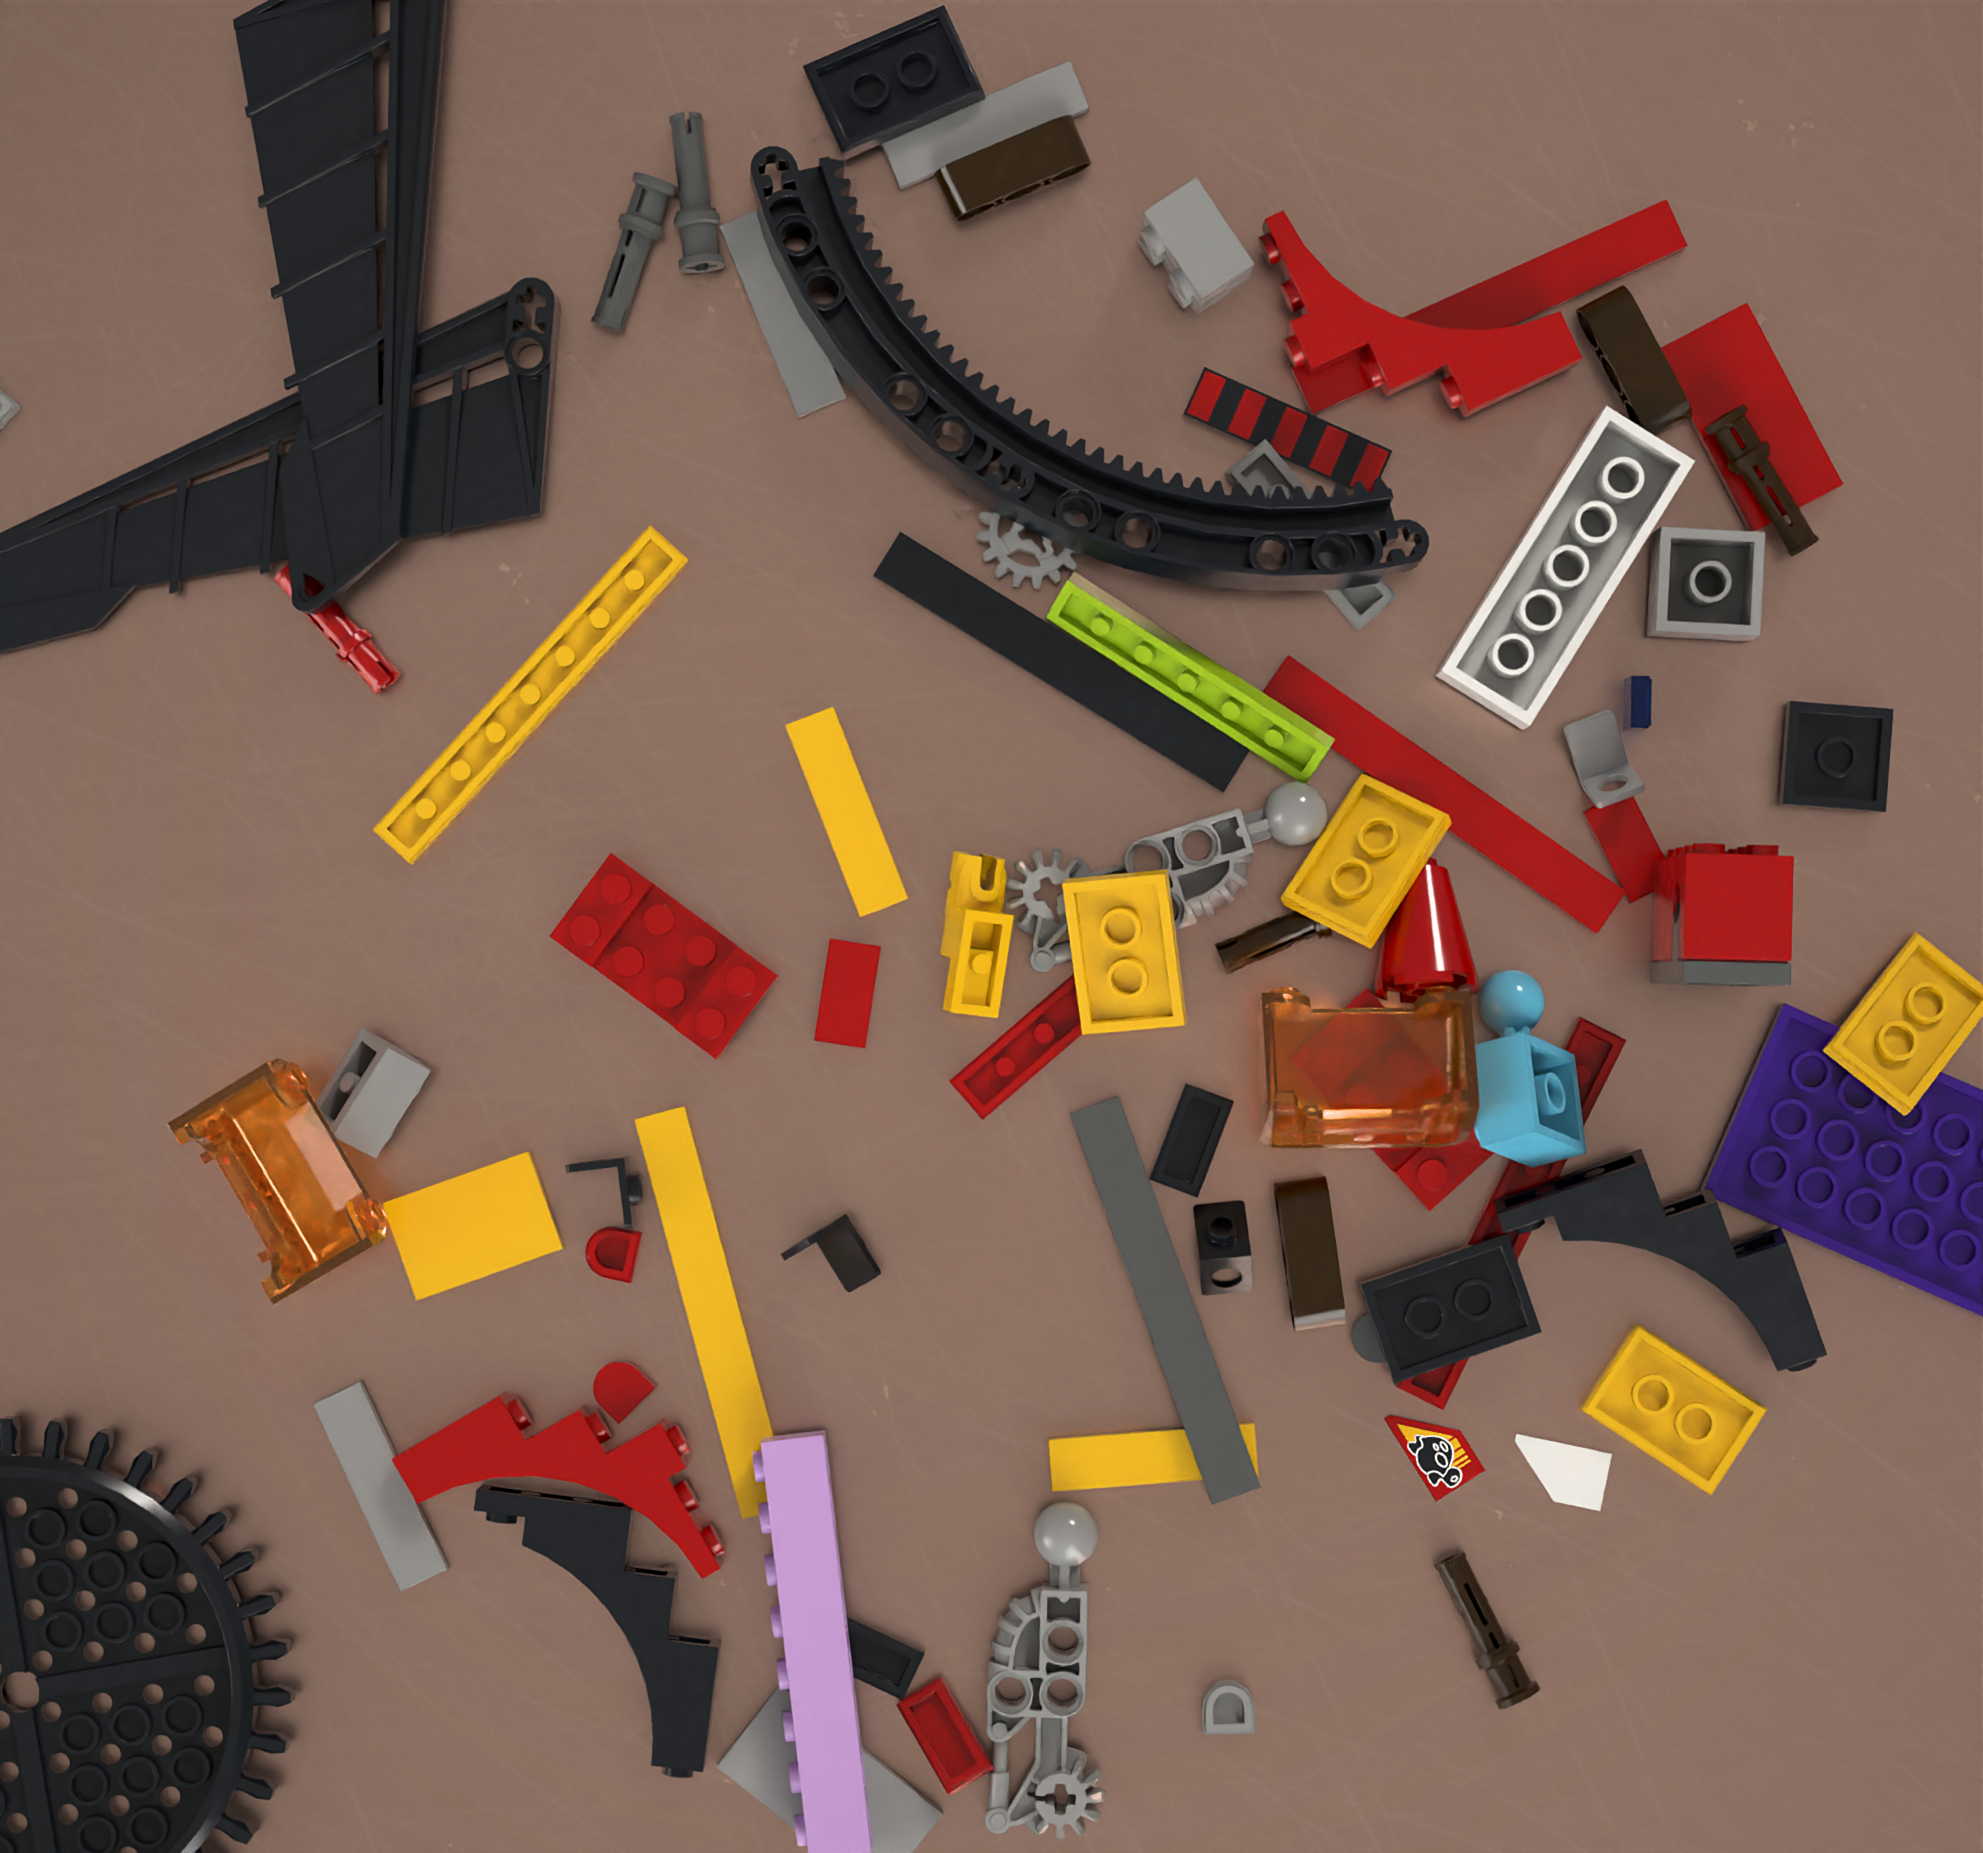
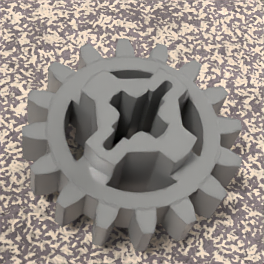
[977,480,1086,590]

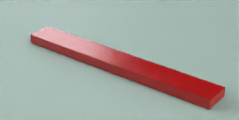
[1290,199,1688,415]
[1262,655,1626,934]
[1395,1017,1626,1410]

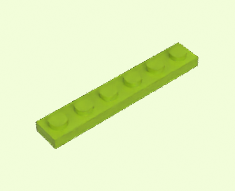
[1045,572,1335,783]

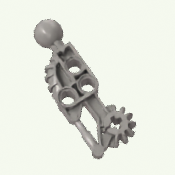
[1005,781,1328,972]
[985,1501,1105,1840]

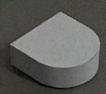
[1202,1679,1255,1735]

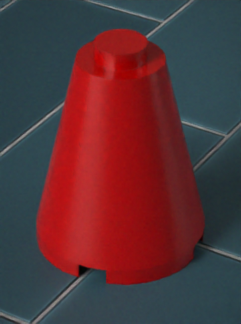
[1375,858,1479,1004]

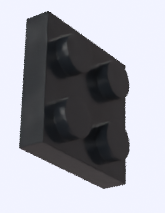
[1779,701,1894,813]

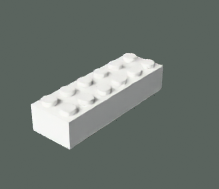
[1435,406,1695,730]

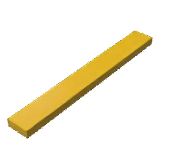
[372,525,689,865]
[634,1106,775,1519]

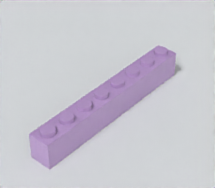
[753,1430,873,1853]

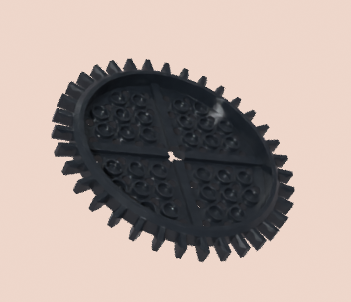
[0,1416,296,1853]

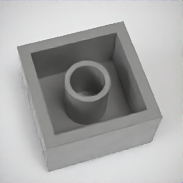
[1138,177,1254,315]
[1647,527,1765,641]

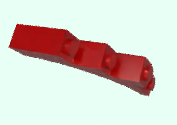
[1258,210,1582,418]
[391,1392,726,1579]

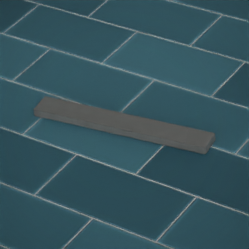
[1070,1096,1261,1505]

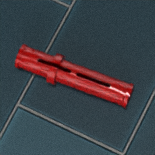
[273,563,401,695]

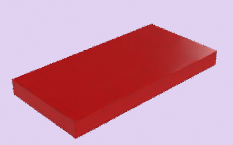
[1661,303,1843,531]

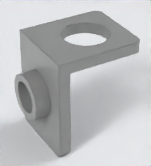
[1564,709,1645,809]

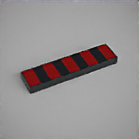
[1183,367,1392,491]

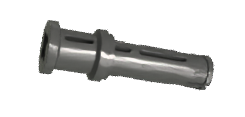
[669,112,725,273]
[591,172,678,333]

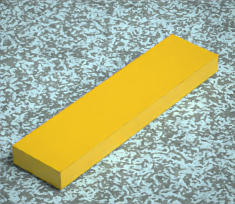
[785,707,908,918]
[1048,1422,1258,1492]

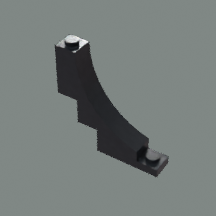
[1494,1149,1827,1372]
[474,1484,722,1778]

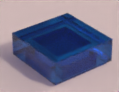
[1623,676,1652,731]

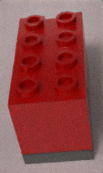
[1650,843,1794,987]

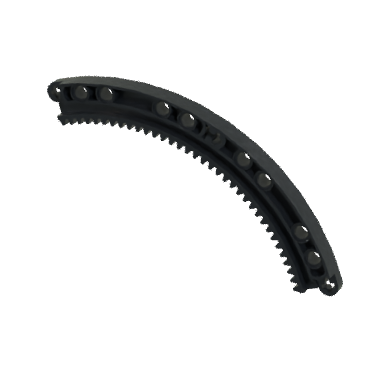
[750,146,1429,592]

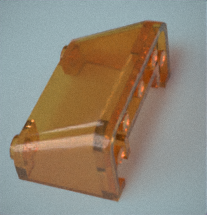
[1259,986,1480,1149]
[167,1058,388,1305]

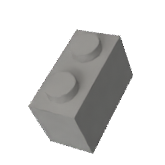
[307,1028,431,1158]

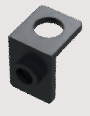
[565,1156,643,1229]
[1193,1201,1253,1296]
[780,1214,881,1292]

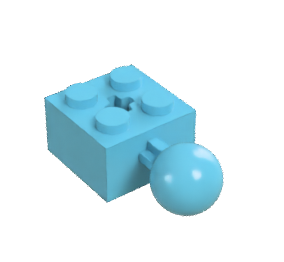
[1468,970,1587,1168]

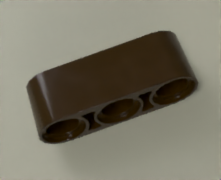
[934,115,1092,222]
[1576,285,1692,436]
[1274,1176,1346,1332]

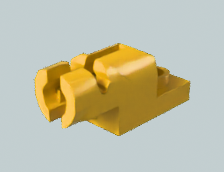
[940,851,1014,1018]

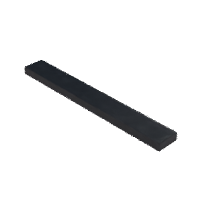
[873,532,1250,793]

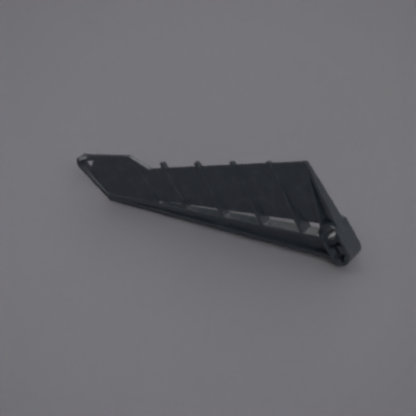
[233,0,447,615]
[0,277,561,653]

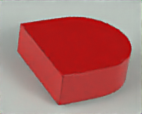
[585,1226,643,1283]
[593,1361,657,1424]

